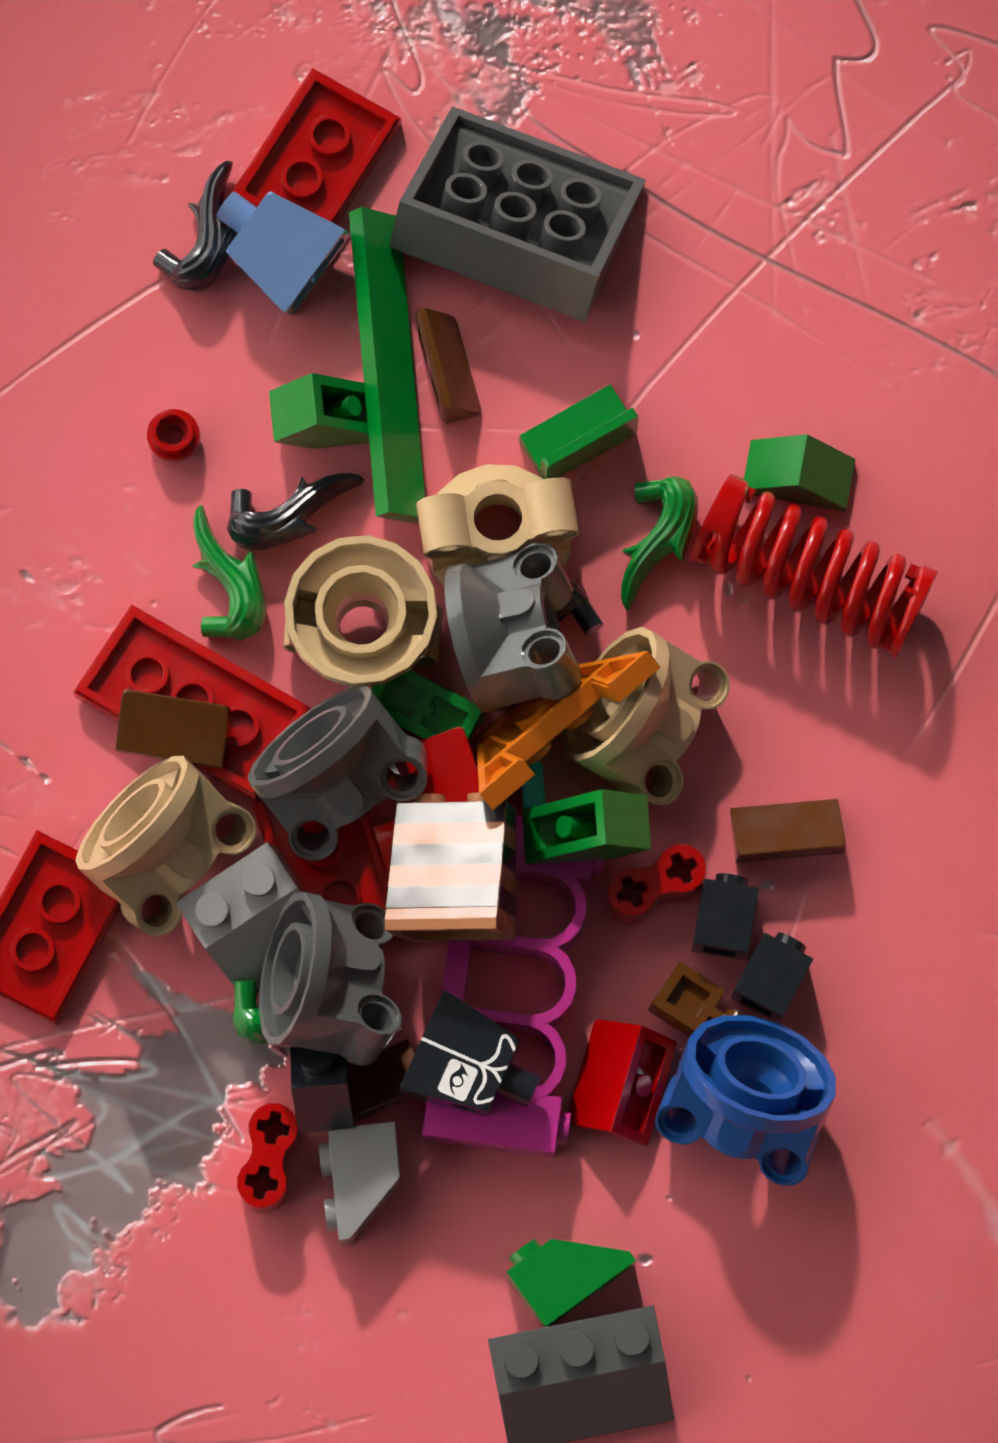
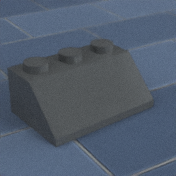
[488,1305,674,1443]

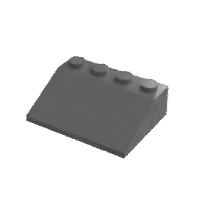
[389,106,646,322]

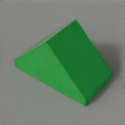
[744,434,855,512]

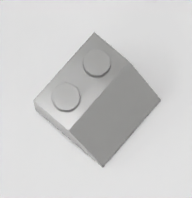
[176,842,306,992]

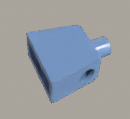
[216,191,351,315]

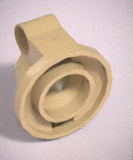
[416,464,580,587]
[283,535,443,687]
[562,627,730,806]
[75,756,256,936]

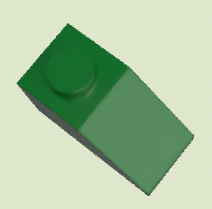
[269,373,369,449]
[522,789,651,865]
[506,1238,637,1328]

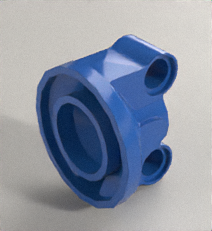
[655,1015,836,1186]

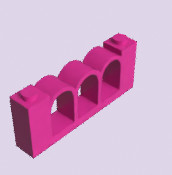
[422,816,604,1158]

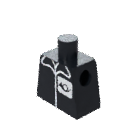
[400,990,541,1117]

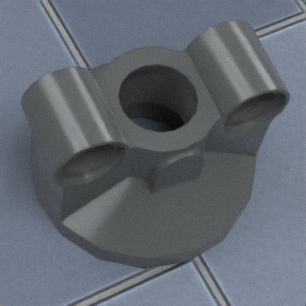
[444,543,582,713]
[247,686,428,861]
[259,892,402,1065]

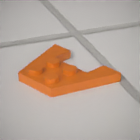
[476,651,661,810]

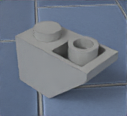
[319,1122,401,1245]

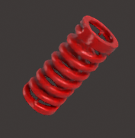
[689,474,938,659]

